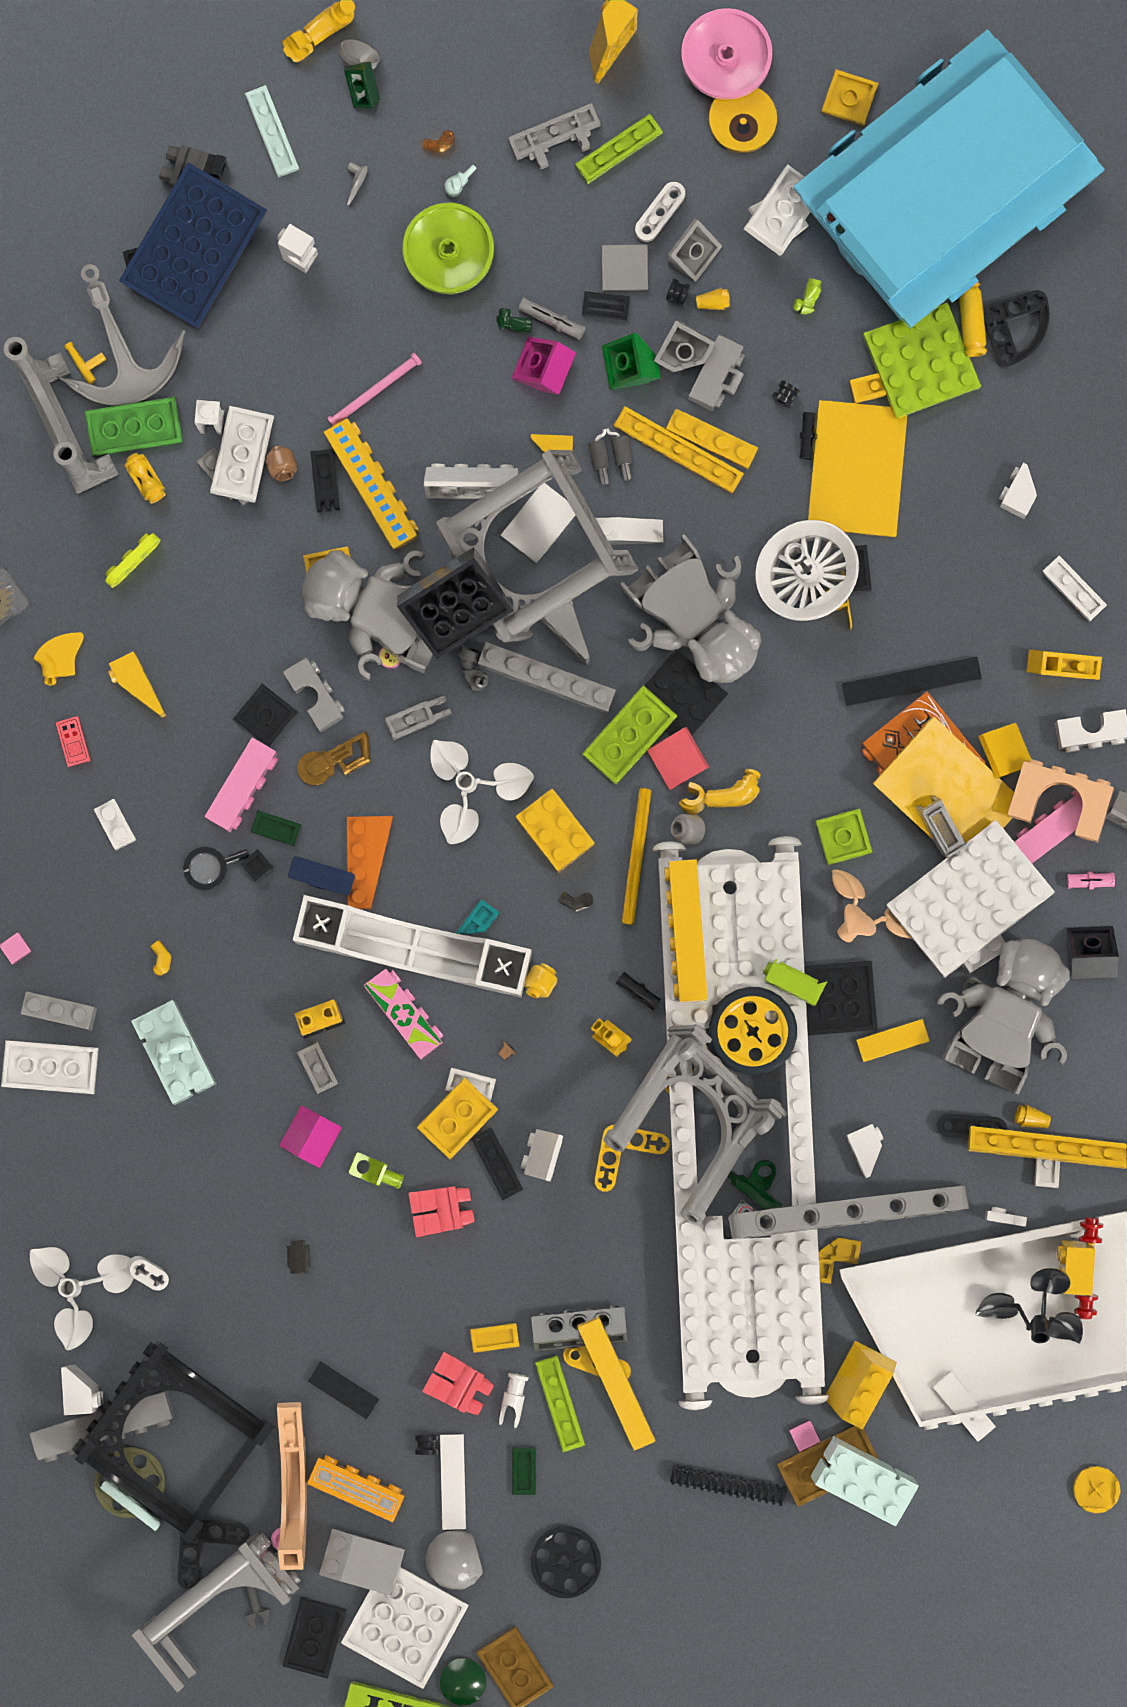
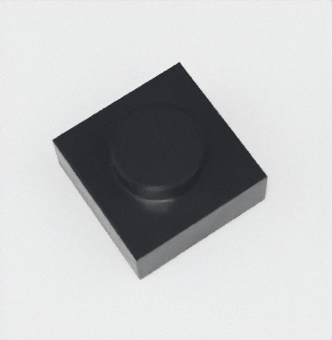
[241,849,273,882]

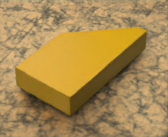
[531,434,573,453]

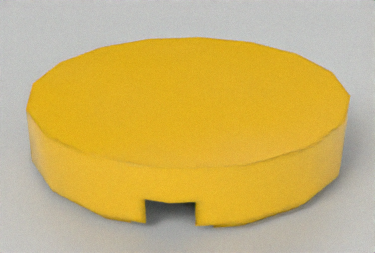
[1073,1466,1120,1513]

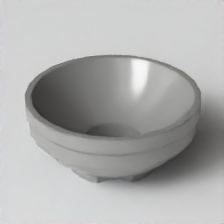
[339,39,380,69]

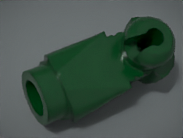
[496,308,533,334]

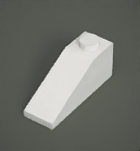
[595,517,663,545]

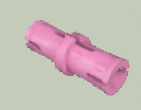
[1067,871,1115,890]

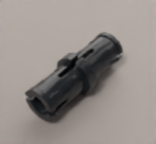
[799,412,818,460]
[616,972,661,1011]

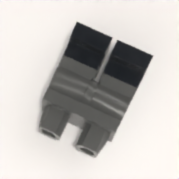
[159,144,227,189]

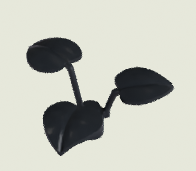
[975,1268,1083,1344]

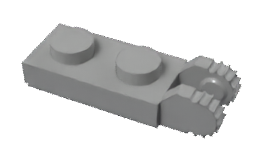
[385,696,452,740]

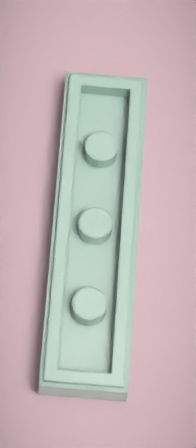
[245,85,299,178]

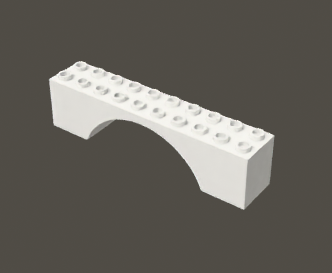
[293,895,532,998]

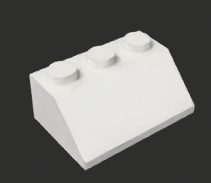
[61,1365,105,1415]

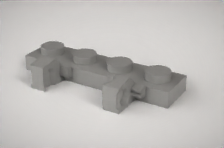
[508,103,601,170]

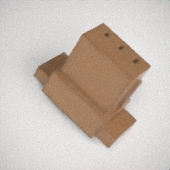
[498,1042,517,1060]

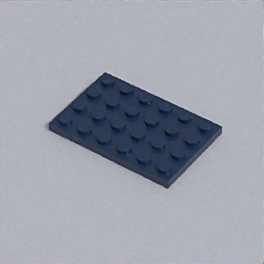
[119,162,267,328]

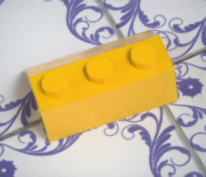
[826,1341,897,1430]

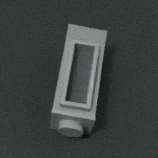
[915,796,967,858]

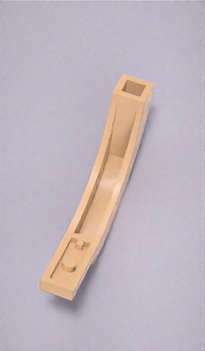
[277,1402,307,1570]

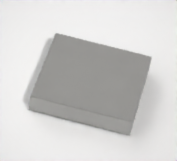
[602,244,648,292]

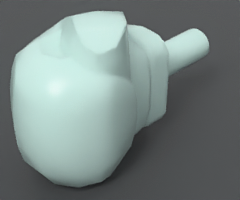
[444,165,477,198]

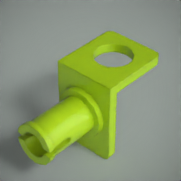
[348,1152,404,1189]

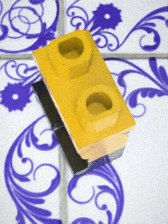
[294,999,346,1039]

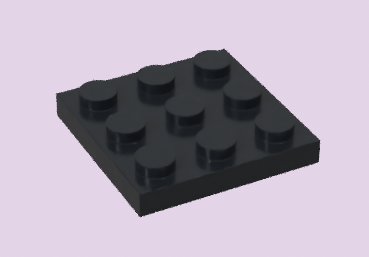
[644,649,728,736]
[804,961,878,1036]

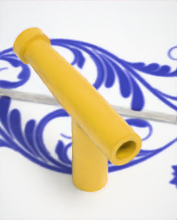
[64,342,106,384]

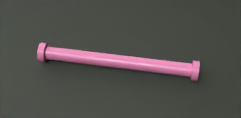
[327,353,422,427]

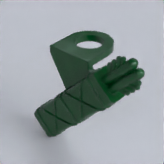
[727,1160,783,1210]

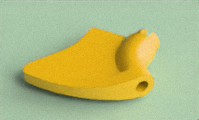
[33,632,84,685]

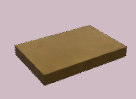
[476,1626,554,1707]

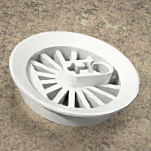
[755,520,859,621]

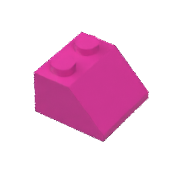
[511,337,576,395]

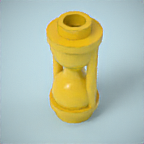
[124,453,166,504]

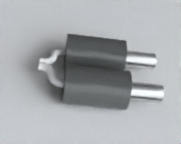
[588,428,633,485]

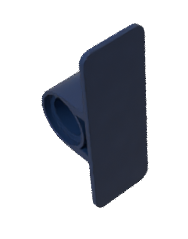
[288,856,355,895]

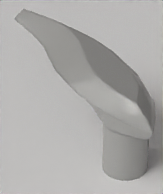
[347,162,367,205]

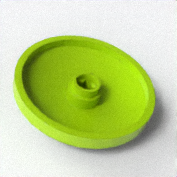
[403,203,494,294]

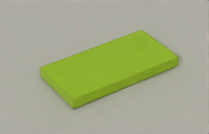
[582,685,678,785]

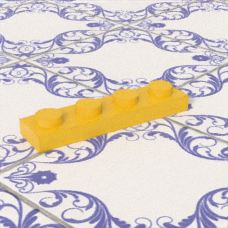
[666,409,758,470]

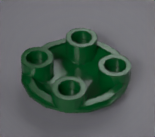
[440,1658,486,1706]

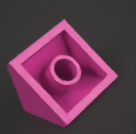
[279,1105,342,1168]

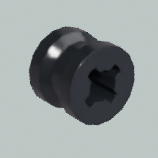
[666,278,691,306]
[771,380,800,408]
[415,1435,438,1455]

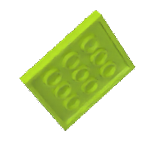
[862,303,981,419]

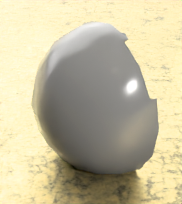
[425,1529,483,1590]

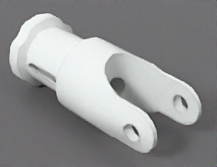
[499,1372,529,1428]

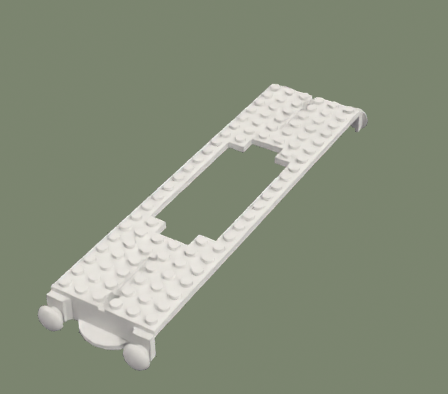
[652,836,829,1410]

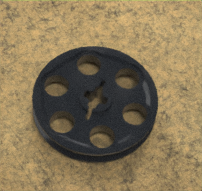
[531,1527,601,1598]

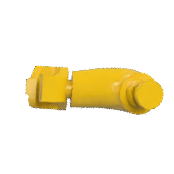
[282,0,355,63]
[679,769,761,815]

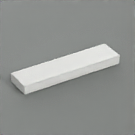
[440,1434,466,1530]

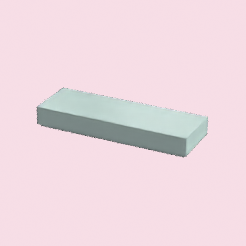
[100,1479,163,1531]

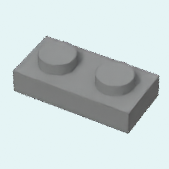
[297,1042,339,1094]

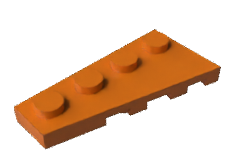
[347,816,393,909]

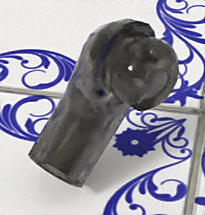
[558,892,593,911]

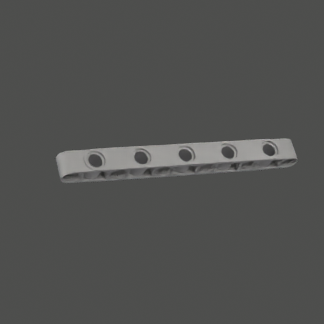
[729,1186,969,1239]

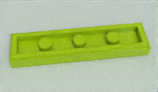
[575,114,663,184]
[535,1355,585,1452]

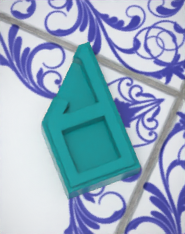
[456,899,500,935]

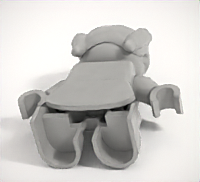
[620,534,761,683]
[301,550,433,681]
[937,939,1070,1095]

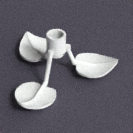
[430,740,534,844]
[30,1247,138,1350]

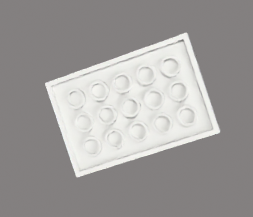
[886,820,1055,978]

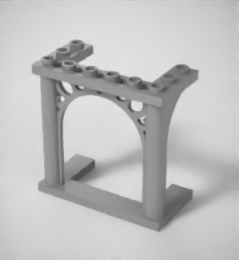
[436,450,639,643]
[132,1531,301,1692]

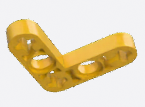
[595,1125,670,1192]

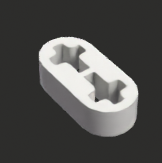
[127,1256,169,1290]

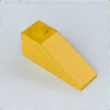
[1026,649,1102,680]
[108,651,166,717]

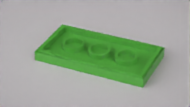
[85,397,183,456]

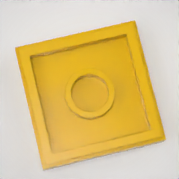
[821,69,879,127]
[978,723,1031,779]

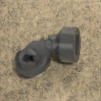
[458,645,489,691]

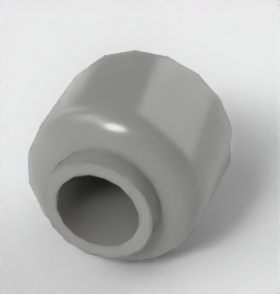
[671,814,705,845]

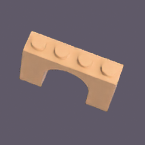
[1008,759,1114,843]

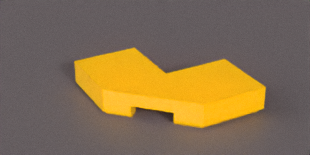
[818,1238,861,1284]

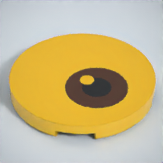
[709,88,777,153]

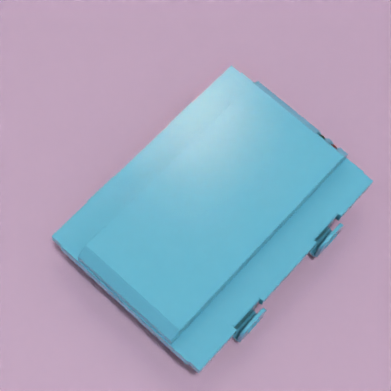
[793,29,1105,329]

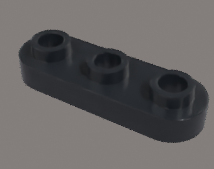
[937,1114,1007,1139]

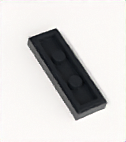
[471,1128,524,1200]
[308,1361,379,1419]

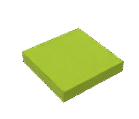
[815,808,873,865]

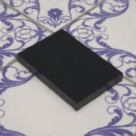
[283,1597,347,1679]

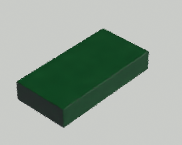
[250,810,302,847]
[512,1447,536,1495]

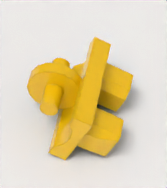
[591,1018,632,1057]

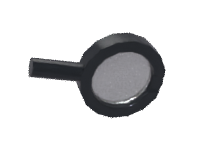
[183,847,249,891]

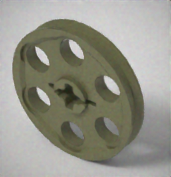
[94,1447,165,1518]

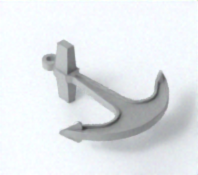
[60,264,186,406]

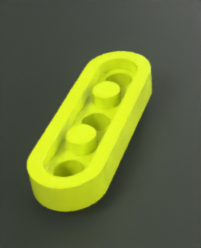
[105,533,161,588]

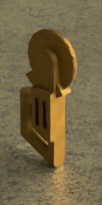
[297,731,371,785]

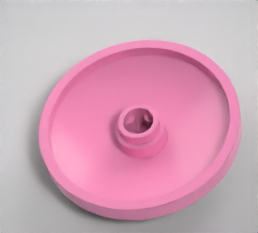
[681,8,772,99]

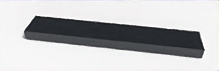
[842,657,982,707]

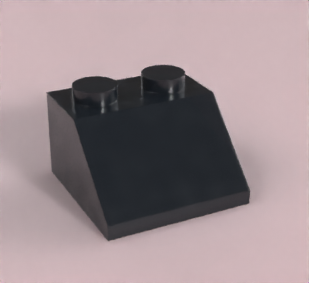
[1067,926,1119,979]

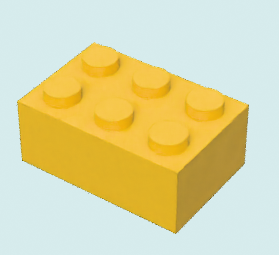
[516,789,595,873]

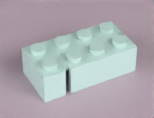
[131,1000,217,1105]
[810,1436,919,1526]

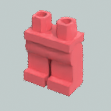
[409,1186,475,1237]
[422,1351,494,1415]

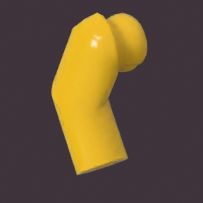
[150,940,171,976]

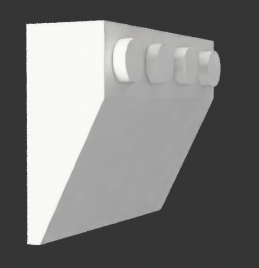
[424,464,518,499]

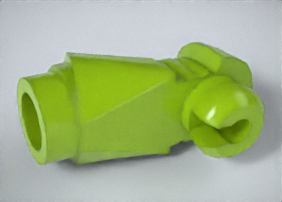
[793,278,822,314]

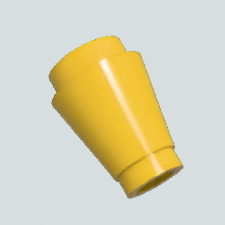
[696,287,730,310]
[1015,1104,1051,1129]

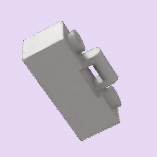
[688,335,745,411]

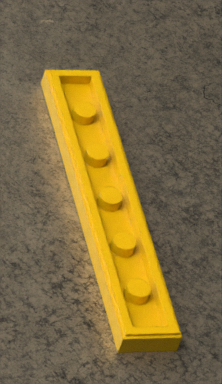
[613,406,744,494]
[577,1316,655,1450]

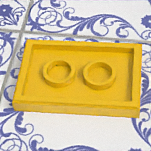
[417,1077,498,1159]

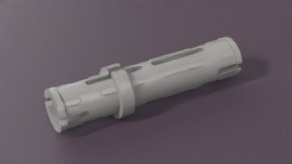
[518,297,585,340]

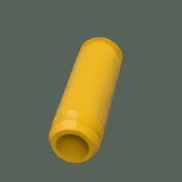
[959,282,987,357]

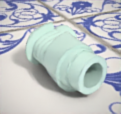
[155,1035,192,1064]

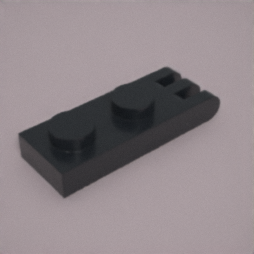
[310,449,340,513]

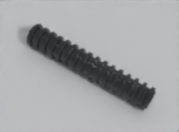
[670,1464,787,1506]

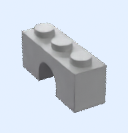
[283,658,345,733]
[21,991,97,1031]

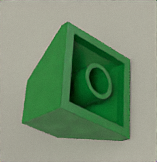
[602,333,661,390]

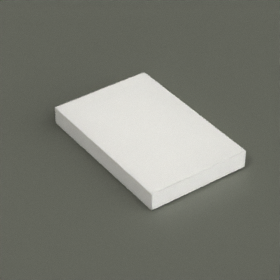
[501,483,576,564]

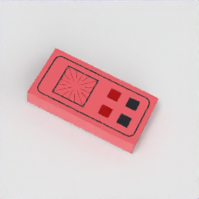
[55,716,91,767]

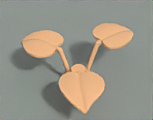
[831,870,912,942]

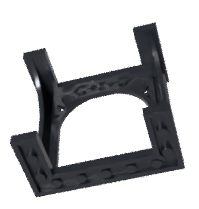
[72,1341,275,1544]

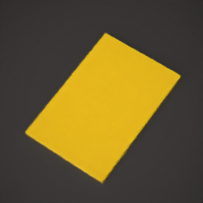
[808,400,907,537]
[872,716,1014,846]

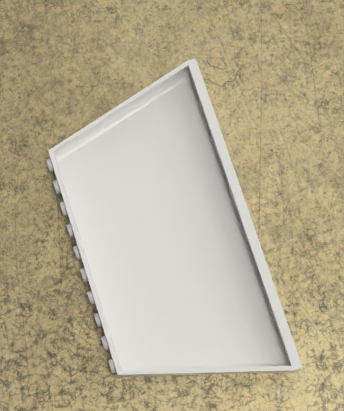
[839,1211,1127,1430]

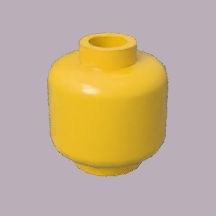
[524,963,557,999]

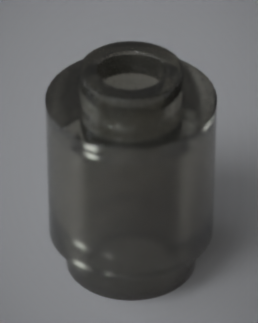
[286,1240,311,1274]

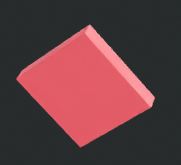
[647,727,709,790]

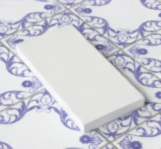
[744,164,810,256]
[210,406,274,503]
[1,1040,99,1094]

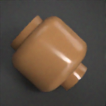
[265,446,297,482]

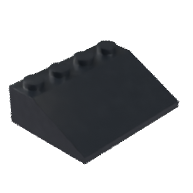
[397,547,514,659]

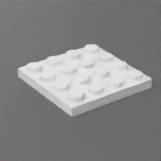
[341,1566,469,1689]

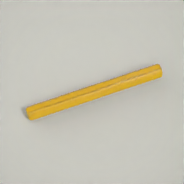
[622,788,652,925]

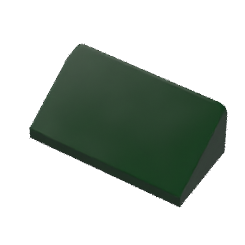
[344,62,380,108]

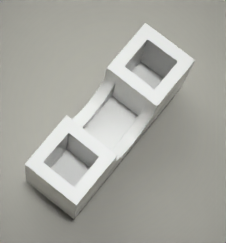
[277,224,318,273]
[1055,709,1127,753]

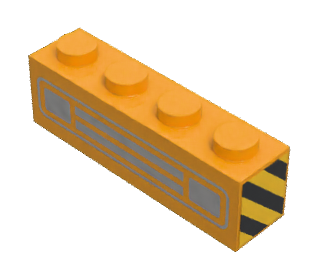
[307,1455,405,1522]

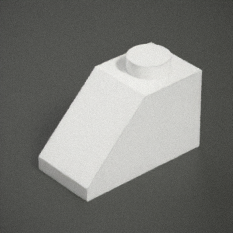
[846,1124,883,1178]

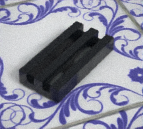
[582,291,630,320]

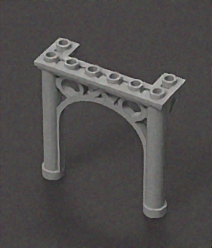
[3,337,119,494]
[603,1024,788,1225]

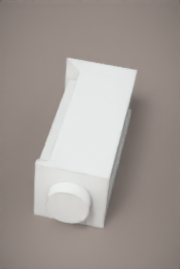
[195,400,225,435]

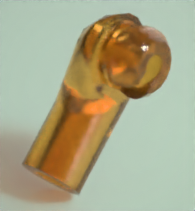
[422,130,455,153]

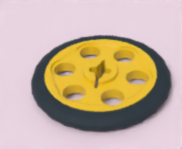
[709,987,797,1075]

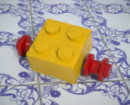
[1057,1217,1104,1319]

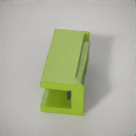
[762,959,827,1006]

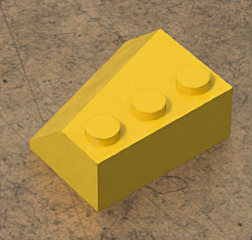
[589,0,638,84]

